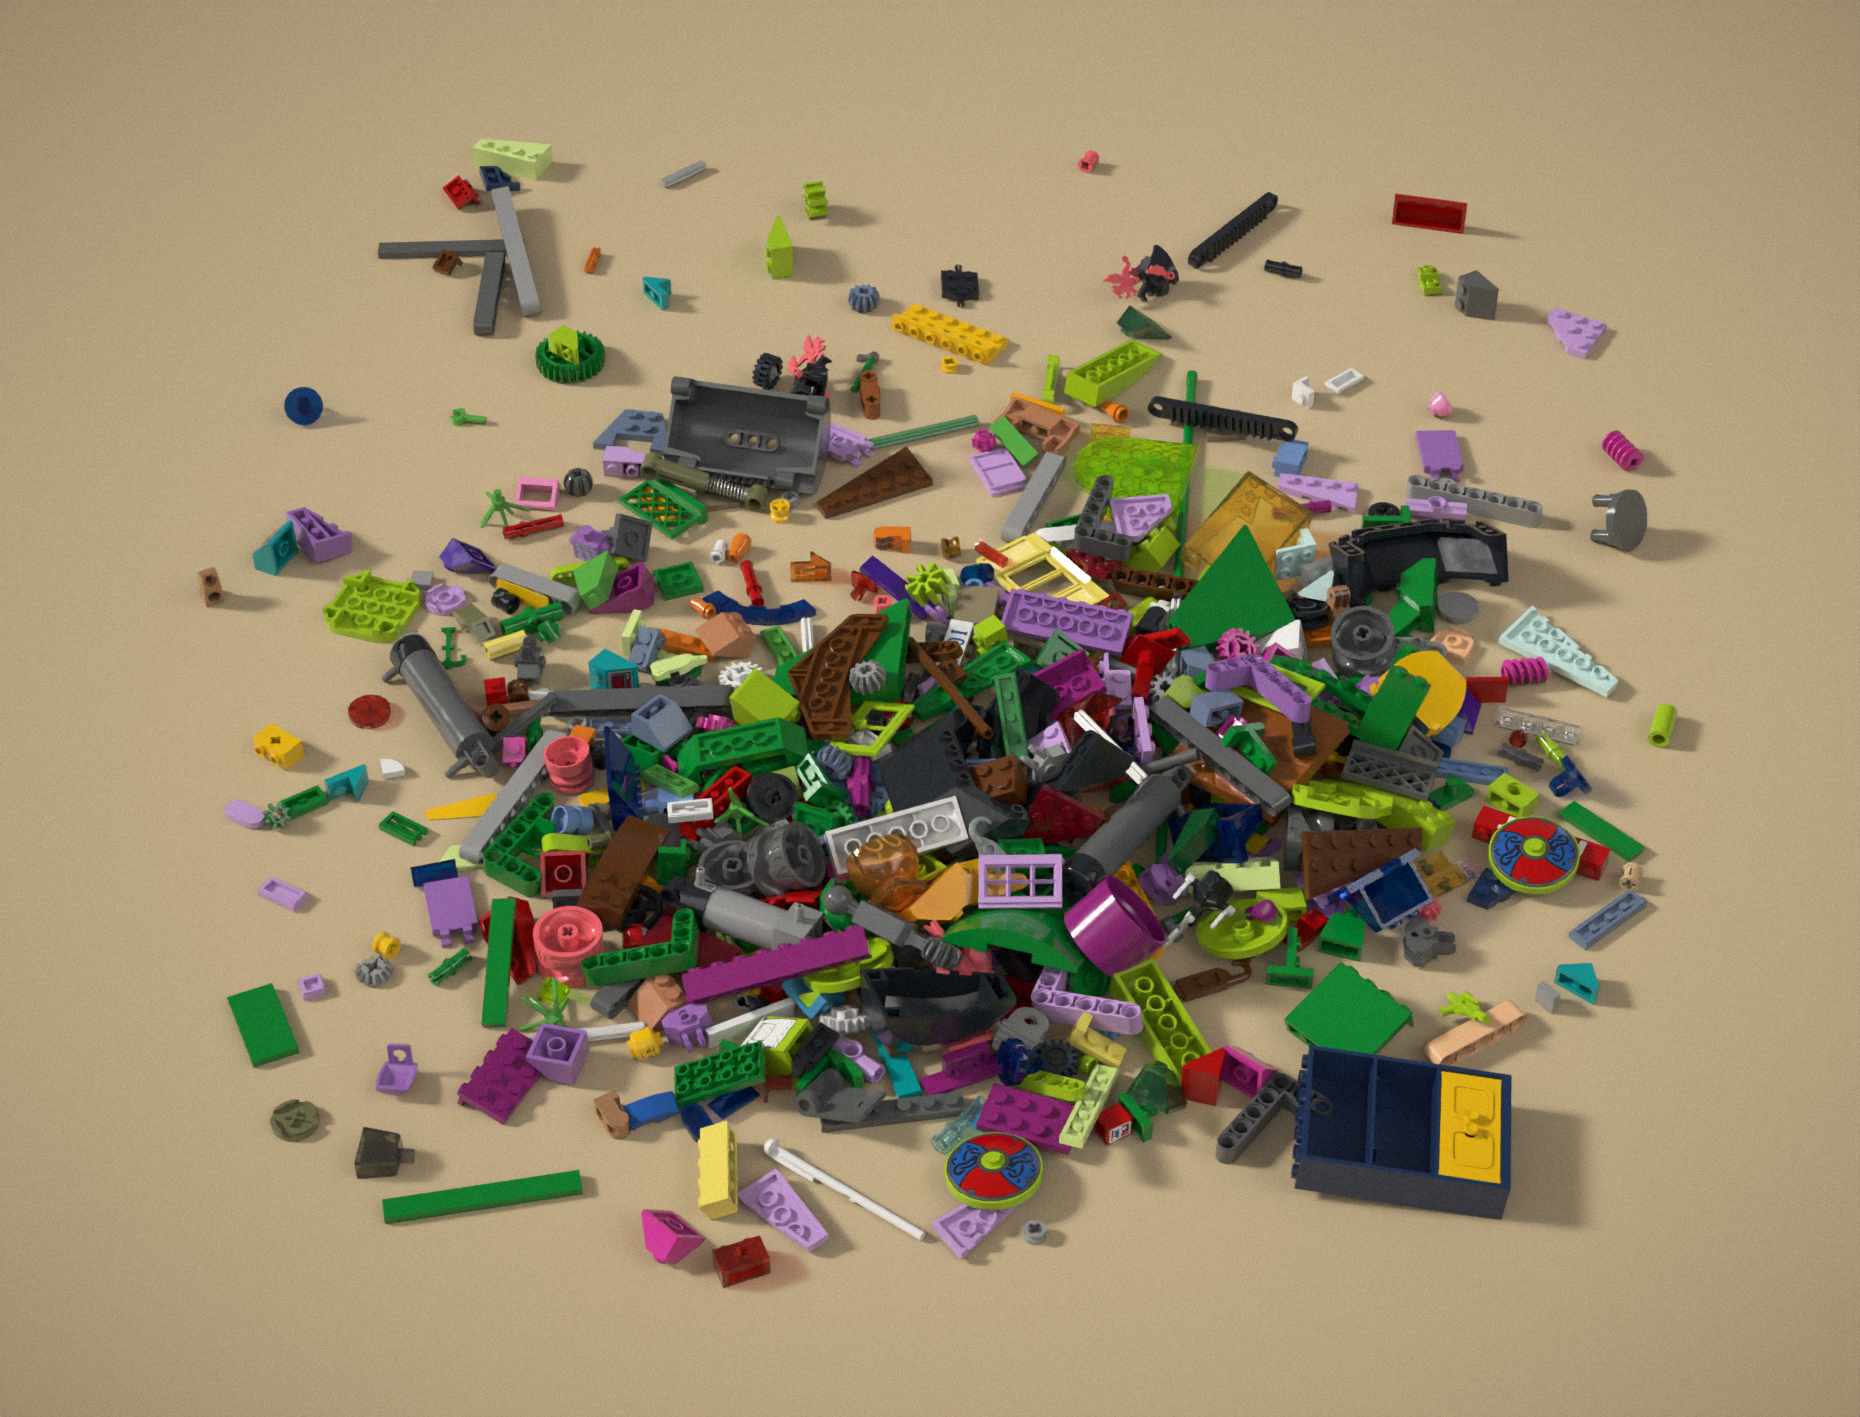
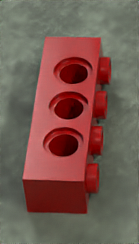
[679,766,752,841]

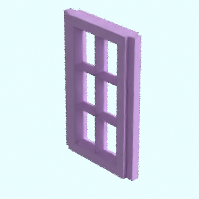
[978,854,1062,909]

